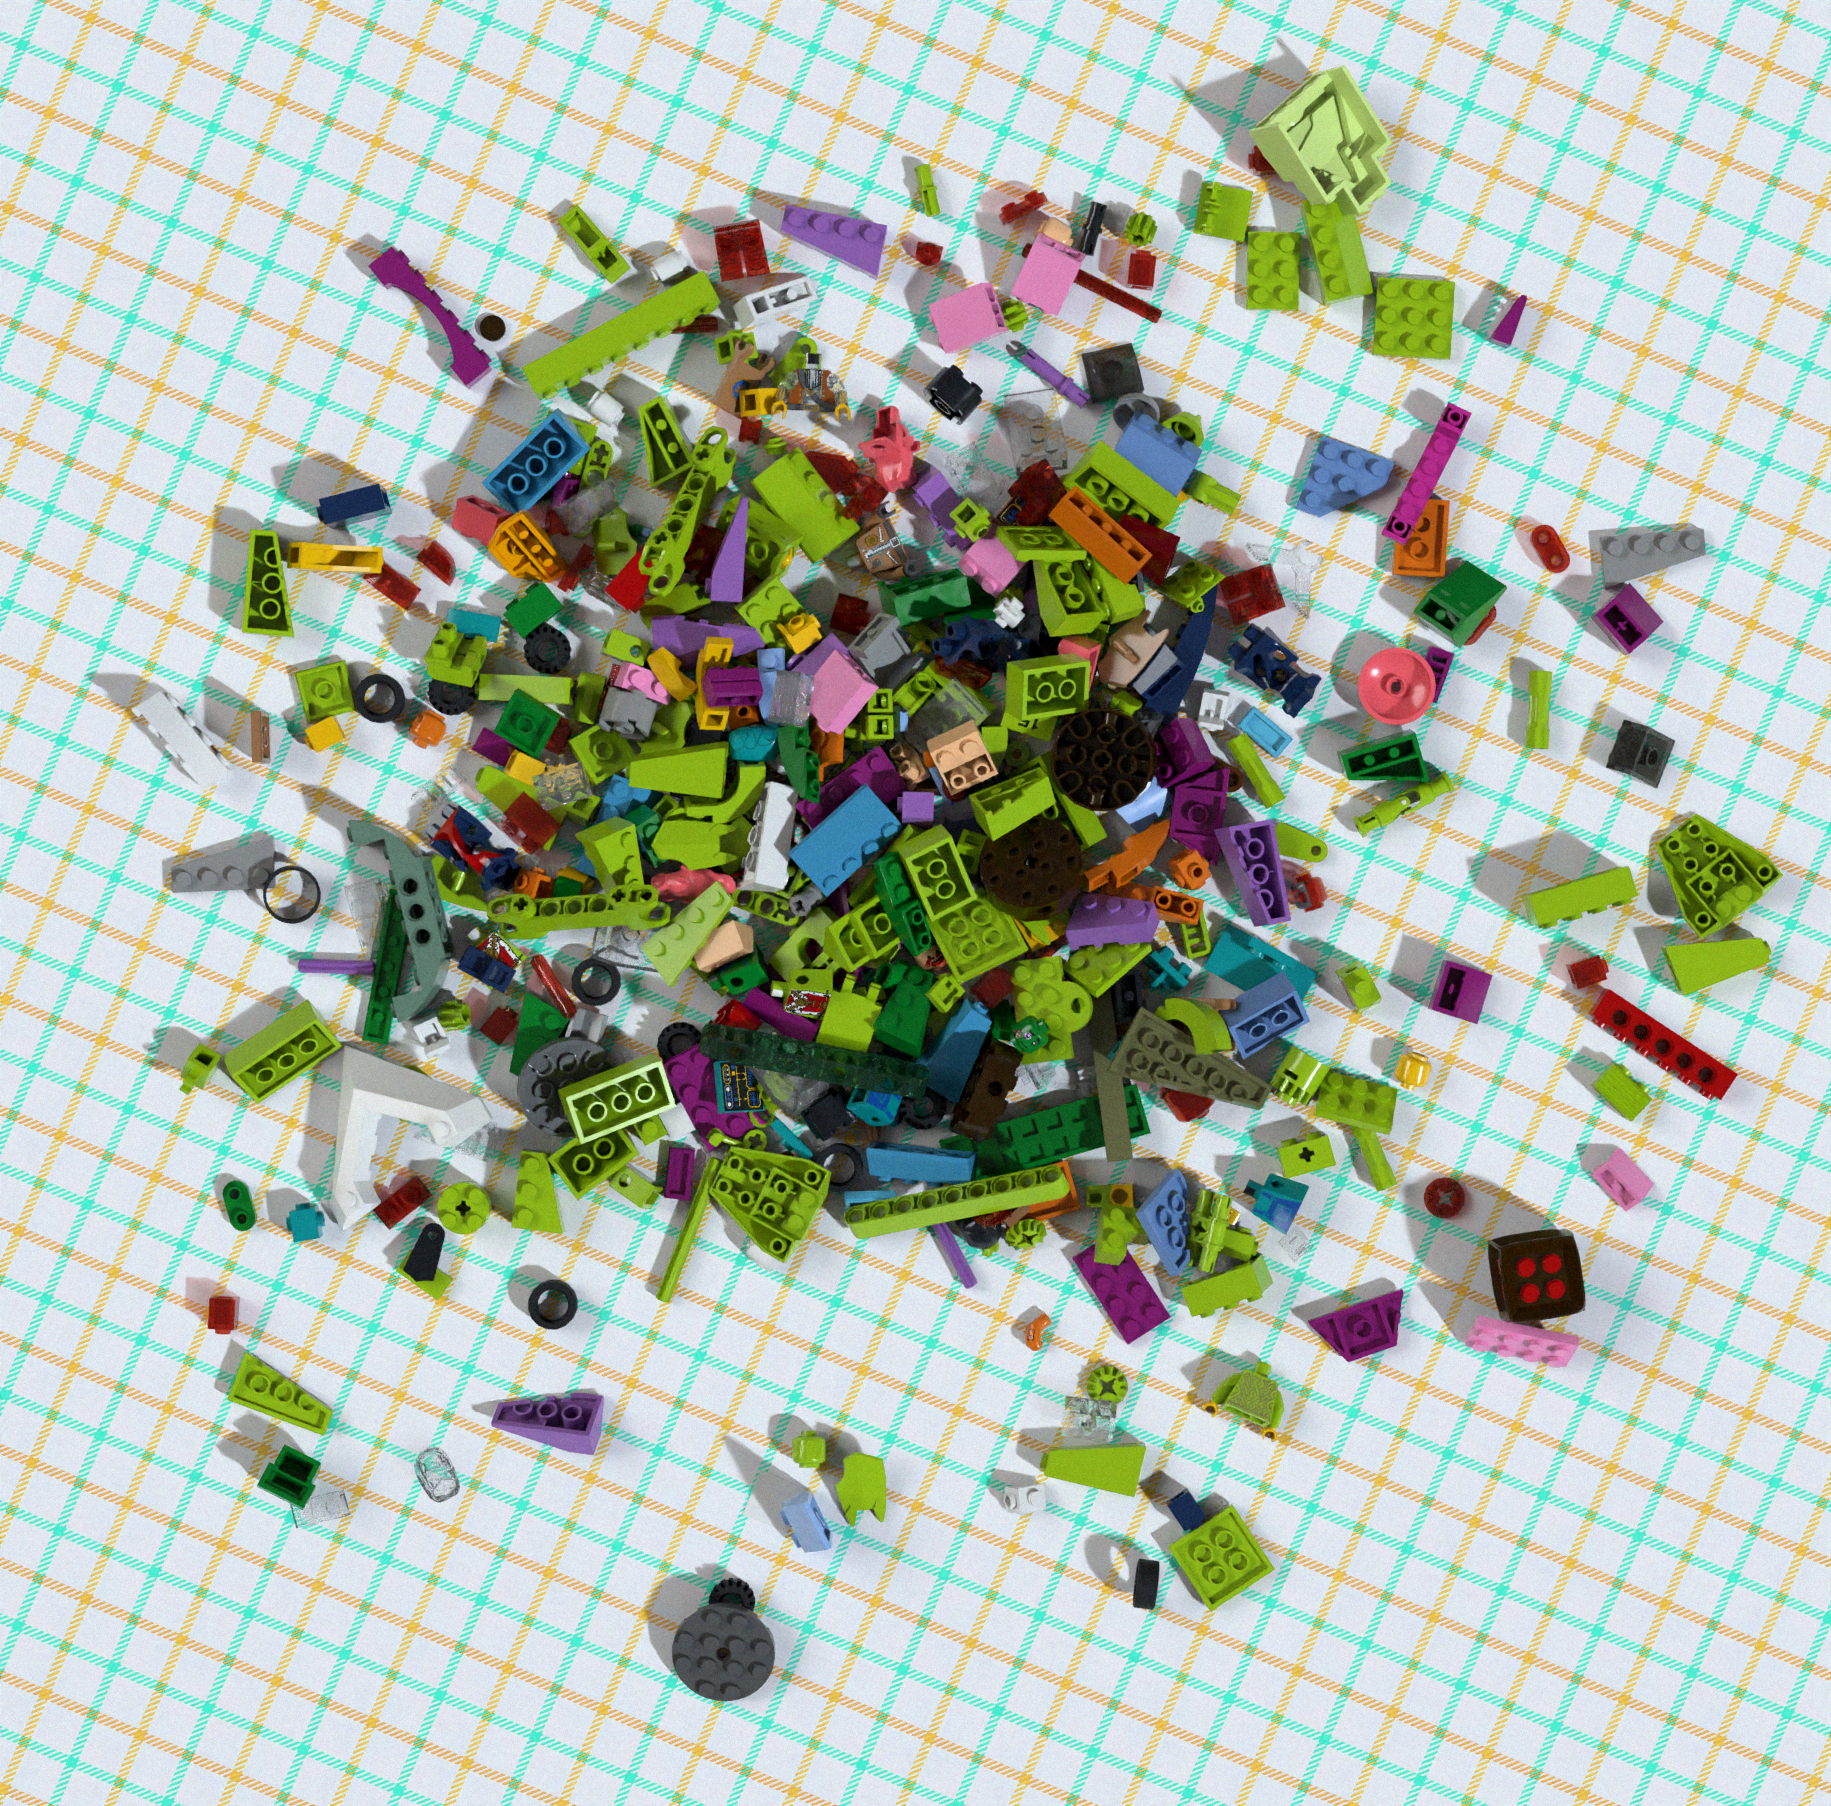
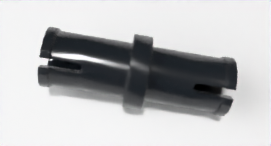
[1078,202,1107,256]

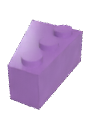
[910,464,972,551]
[897,792,934,831]
[1065,891,1160,950]

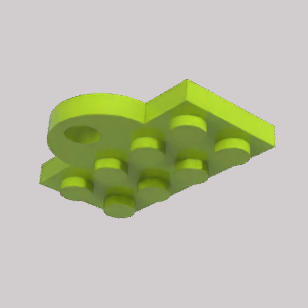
[1009,956,1093,1065]

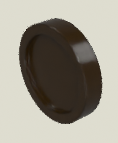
[480,315,506,342]

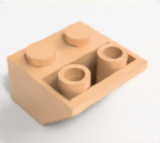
[926,719,998,796]
[694,919,753,972]

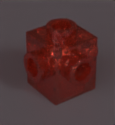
[829,593,871,636]

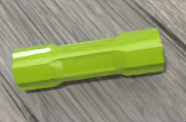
[1526,671,1552,749]
[1226,732,1286,809]
[1350,1125,1398,1192]

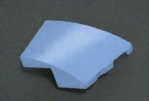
[1115,776,1174,834]

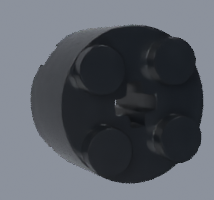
[923,364,983,425]
[799,1084,857,1142]

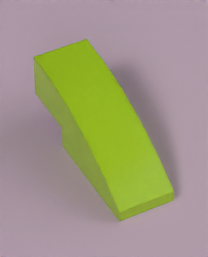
[557,204,630,284]

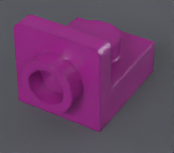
[551,471,580,510]

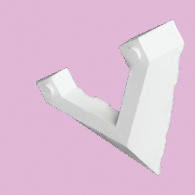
[331,1045,493,1230]

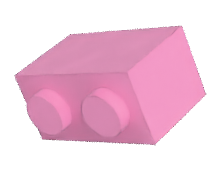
[614,662,672,705]

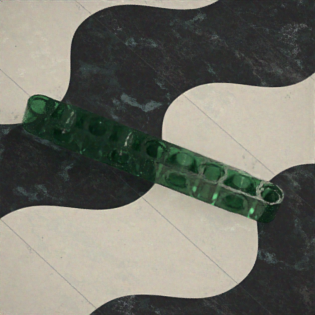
[699,1023,930,1098]

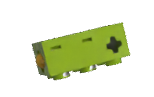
[709,493,803,581]

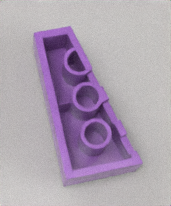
[781,205,887,280]
[1214,819,1291,927]

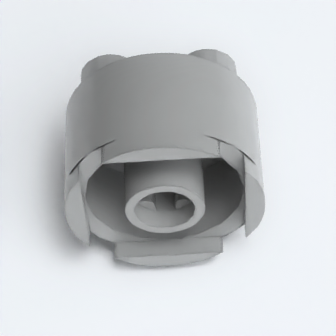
[598,687,657,741]

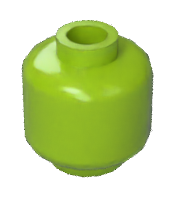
[792,1431,826,1468]

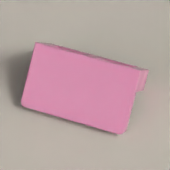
[1591,1148,1654,1211]

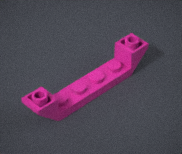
[1381,402,1472,546]

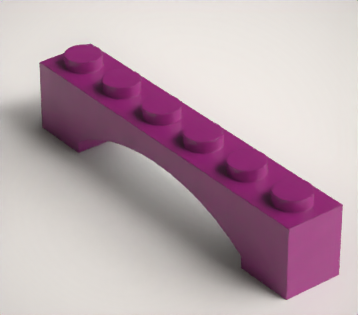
[368,247,493,389]

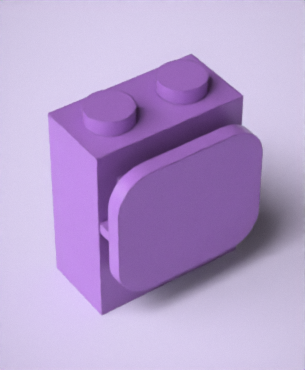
[786,633,858,694]

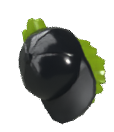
[953,1211,1002,1257]

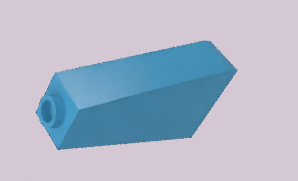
[911,998,992,1104]

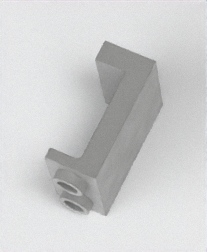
[847,612,924,695]

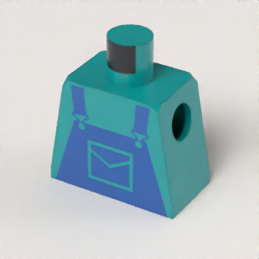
[846,1065,903,1127]
[1243,1174,1309,1235]

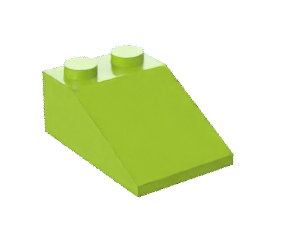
[1033,560,1106,637]

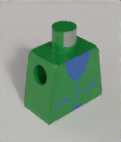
[707,939,770,995]

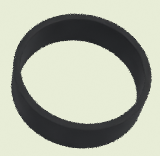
[263,866,321,924]

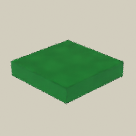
[494,688,562,759]

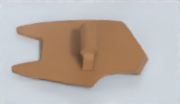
[1096,610,1169,688]

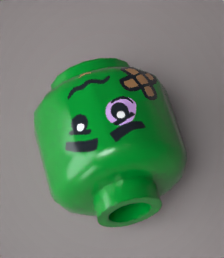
[1010,1015,1050,1054]

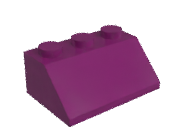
[743,963,831,1048]

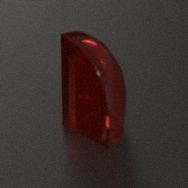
[416,540,456,587]

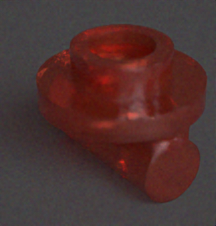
[916,241,943,266]

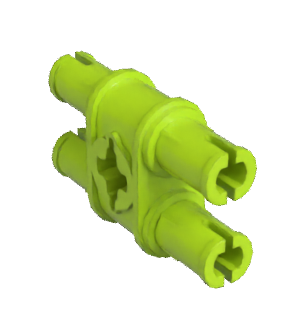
[1186,1188,1233,1273]

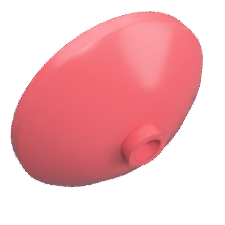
[1358,648,1436,725]

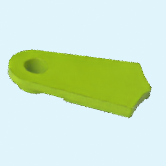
[769,337,817,393]
[1275,822,1328,863]

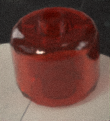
[1159,1087,1215,1123]

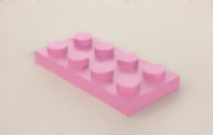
[1465,1316,1579,1368]

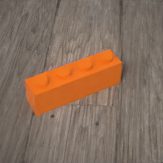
[1048,485,1152,585]

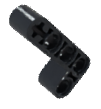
[1018,560,1062,658]

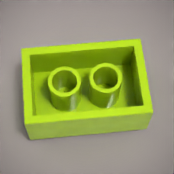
[1005,653,1090,721]
[895,824,977,922]

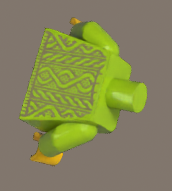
[1203,1361,1284,1442]

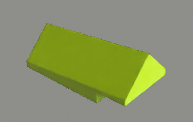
[823,876,916,973]

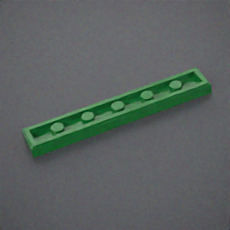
[362,888,408,1045]

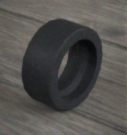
[354,674,405,723]
[571,957,621,1006]
[815,1143,863,1193]
[528,1280,578,1330]
[1133,1559,1160,1610]

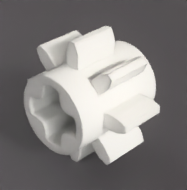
[993,597,1025,629]

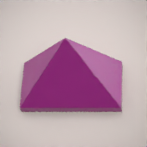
[471,727,528,768]

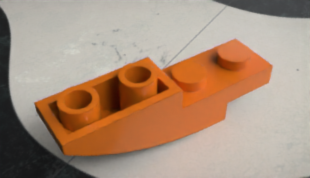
[1083,819,1170,893]
[1099,881,1204,925]

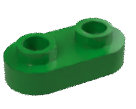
[223,1180,257,1231]

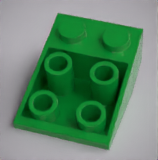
[1413,561,1507,649]

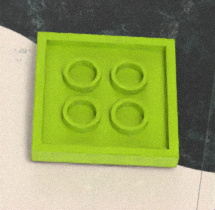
[1372,277,1455,360]
[925,887,1028,985]
[1168,1504,1275,1612]

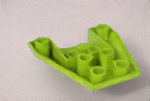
[1656,813,1783,939]
[709,1146,831,1263]

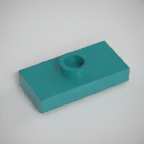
[770,1118,813,1159]

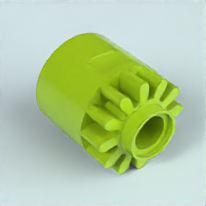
[1269,1046,1330,1107]

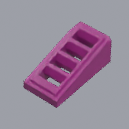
[1488,295,1527,348]
[1424,646,1454,703]

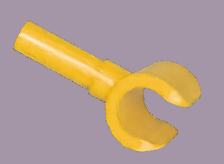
[1214,1192,1240,1225]

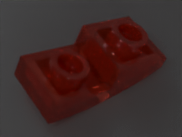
[363,560,422,610]
[374,1175,432,1230]

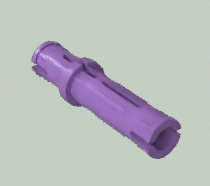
[1021,348,1091,409]

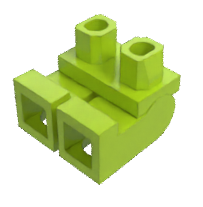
[424,622,487,687]
[844,689,894,742]

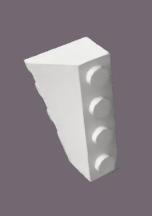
[132,691,232,791]
[736,782,800,892]

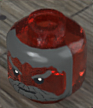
[1290,873,1328,913]

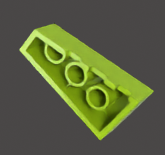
[242,529,295,638]

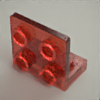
[500,791,562,857]

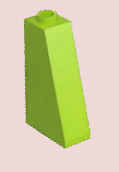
[475,674,575,706]
[625,741,729,799]
[474,765,568,851]
[1661,937,1771,996]
[1040,1443,1146,1497]

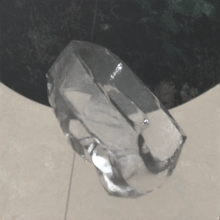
[414,1446,460,1503]

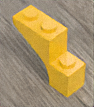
[287,542,384,574]

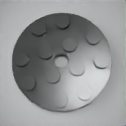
[517,1037,616,1137]
[672,1603,775,1701]

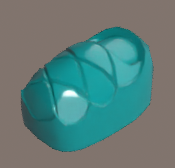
[728,724,780,762]

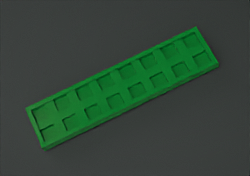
[939,1083,1151,1185]

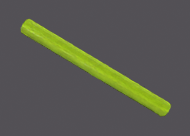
[656,1157,723,1302]

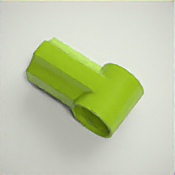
[1186,471,1241,516]
[573,671,607,725]

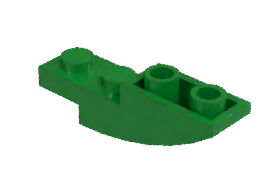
[777,700,821,804]
[873,851,935,957]

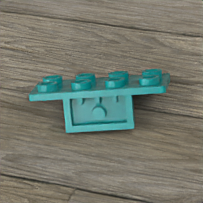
[1204,924,1317,1002]

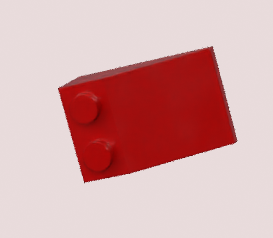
[604,543,653,615]

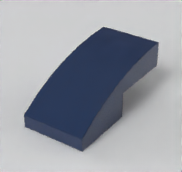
[457,945,516,993]

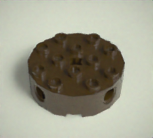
[1051,708,1157,811]
[979,816,1084,922]
[949,1036,1024,1143]

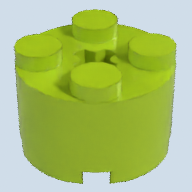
[437,1180,492,1234]

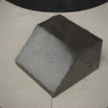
[1605,720,1675,789]

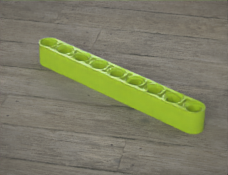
[844,1165,1070,1239]

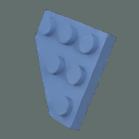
[1295,436,1395,518]
[1135,1168,1191,1277]

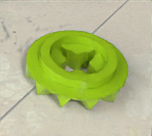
[1005,1219,1047,1251]
[1087,1366,1128,1407]

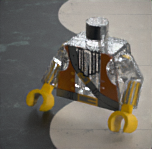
[771,353,851,422]

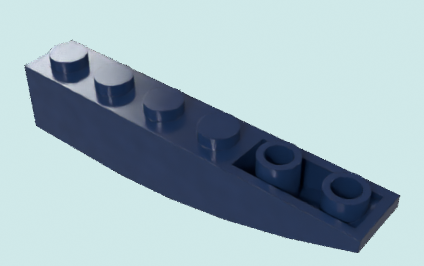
[1141,583,1218,726]

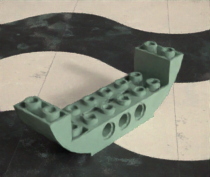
[347,820,455,1023]

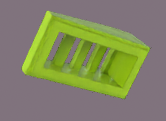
[1178,907,1212,959]

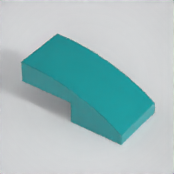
[446,608,501,643]

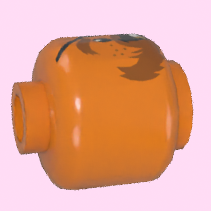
[408,709,447,749]

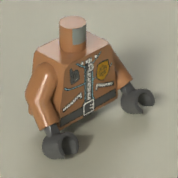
[845,501,923,581]

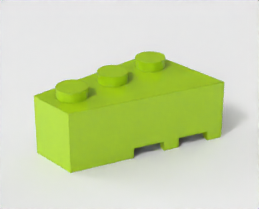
[969,767,1056,841]
[1181,1254,1273,1318]

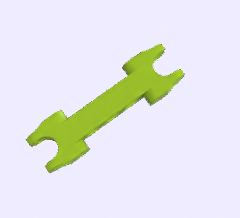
[639,426,737,597]
[486,884,671,940]

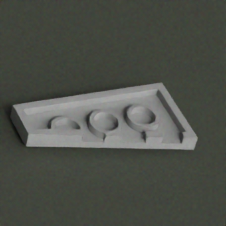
[1600,529,1706,589]
[171,837,277,893]

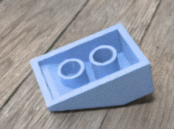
[780,1489,833,1553]

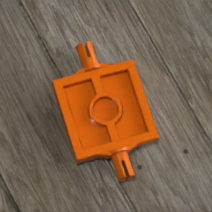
[808,716,844,783]

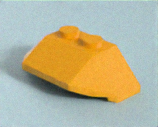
[487,508,570,583]

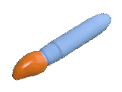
[923,750,954,806]

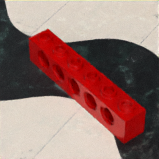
[1588,988,1738,1101]

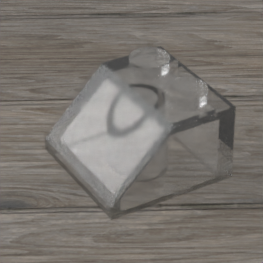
[554,477,619,535]

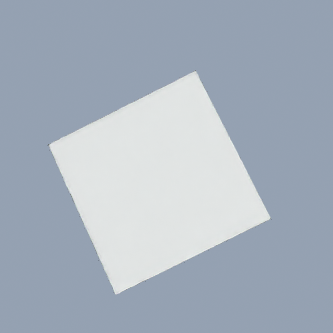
[742,1470,806,1533]

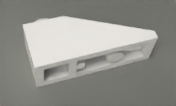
[732,275,818,330]

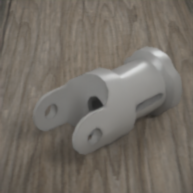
[789,882,830,917]

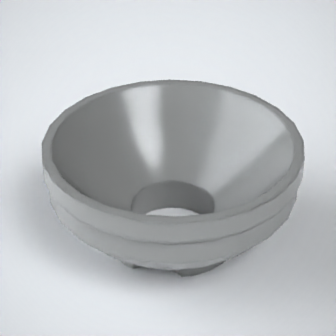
[1113,393,1160,430]

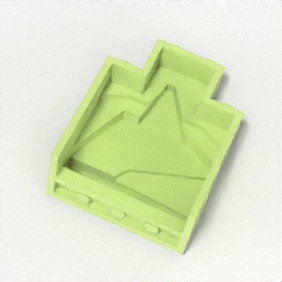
[1249,65,1393,216]

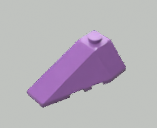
[705,495,748,602]
[651,615,765,672]
[491,1393,604,1455]

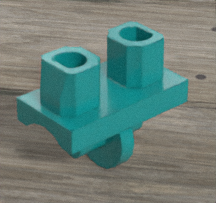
[1143,945,1192,993]

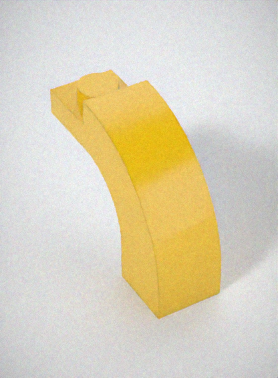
[695,637,734,730]

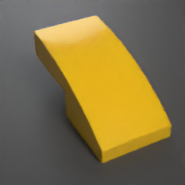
[647,646,697,702]

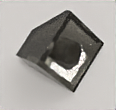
[1081,343,1144,405]

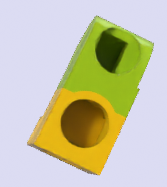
[1086,1183,1135,1208]

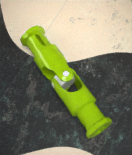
[1352,771,1455,838]

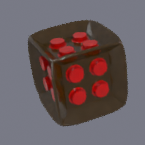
[1488,1229,1586,1323]

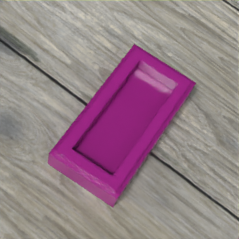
[664,1146,696,1201]

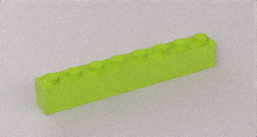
[522,270,721,400]

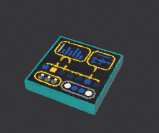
[713,1059,765,1114]

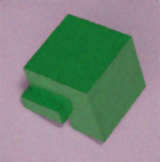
[257,1444,321,1510]

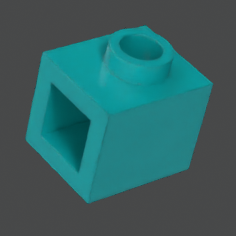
[286,1202,325,1242]

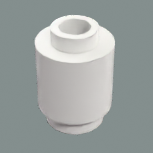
[650,250,690,285]
[587,390,626,427]
[745,1239,780,1272]

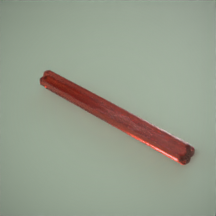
[1021,243,1162,323]

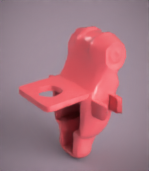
[858,406,920,493]
[651,864,737,904]

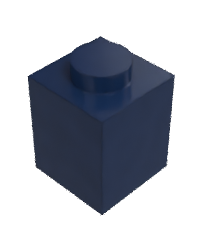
[1166,1488,1206,1531]

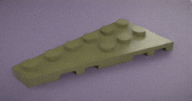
[1106,1007,1273,1110]

